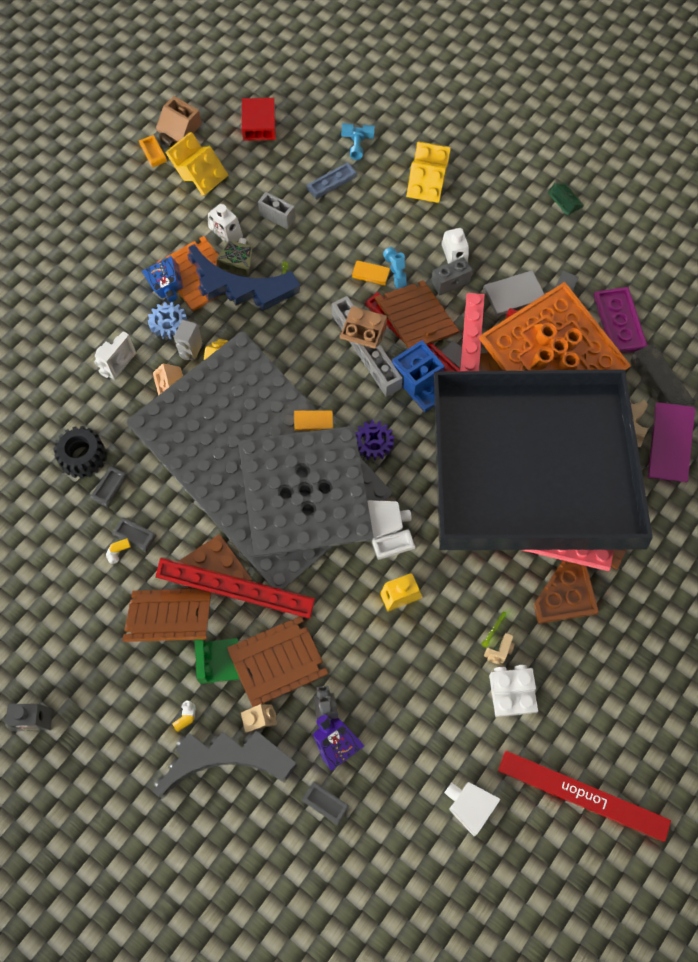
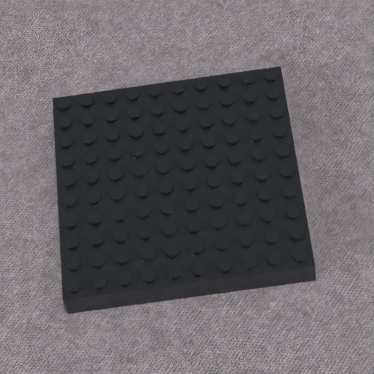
[433,370,653,550]

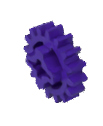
[355,420,394,461]

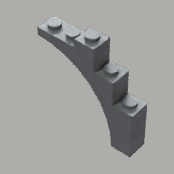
[153,731,297,799]

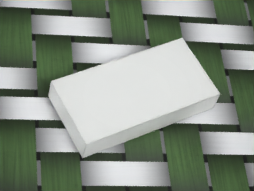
[372,529,415,560]

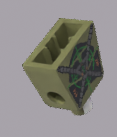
[217,238,252,278]

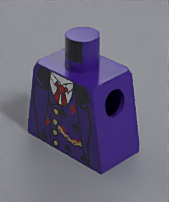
[313,715,364,771]

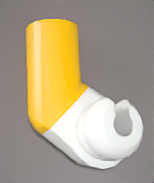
[106,538,131,564]
[172,701,196,732]

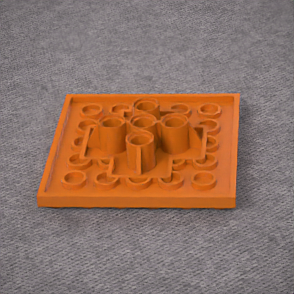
[479,282,631,371]

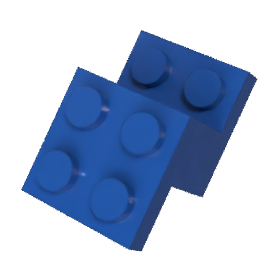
[392,340,445,413]

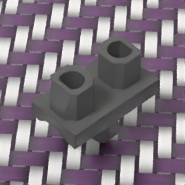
[314,686,338,720]

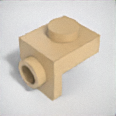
[484,633,515,664]
[241,704,277,733]

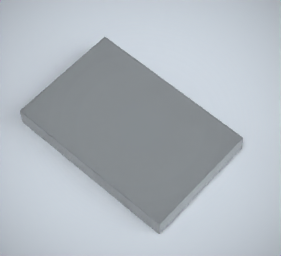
[483,270,544,317]

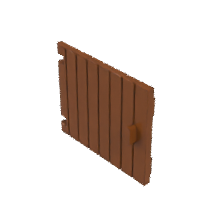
[375,280,459,349]
[122,589,212,642]
[227,616,329,708]

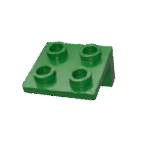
[195,638,240,684]

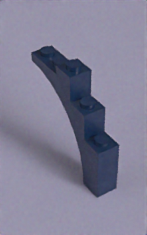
[187,244,300,311]

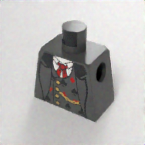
[5,703,53,731]

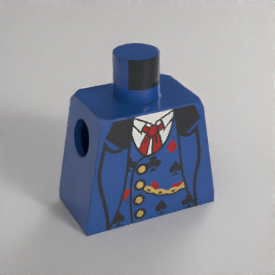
[142,256,183,302]

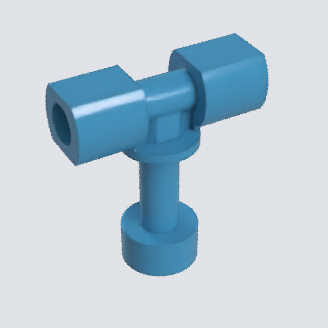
[341,123,375,160]
[383,247,407,289]

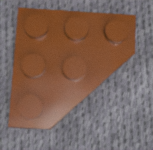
[178,534,252,581]
[534,560,599,624]

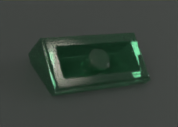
[548,183,584,215]

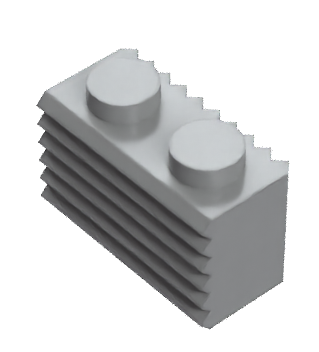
[258,192,296,229]
[173,320,203,361]

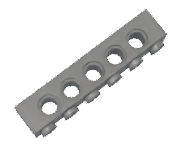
[331,296,402,397]

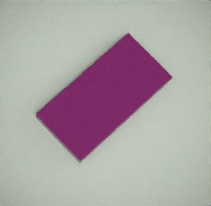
[593,287,648,354]
[648,402,695,483]

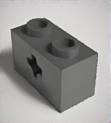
[431,257,472,296]

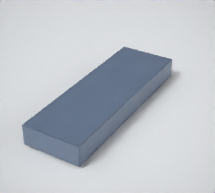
[307,162,357,199]

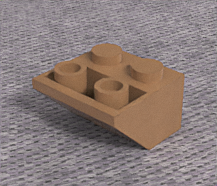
[156,96,202,142]
[340,306,387,349]

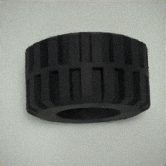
[53,426,107,479]

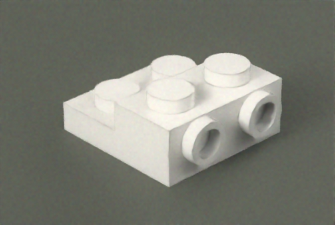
[94,331,136,380]
[489,665,538,717]

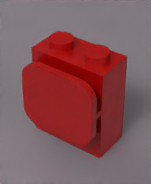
[241,97,276,141]

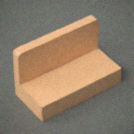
[153,363,183,395]

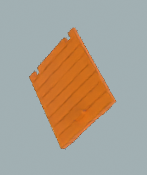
[157,236,219,311]

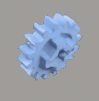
[148,302,188,339]

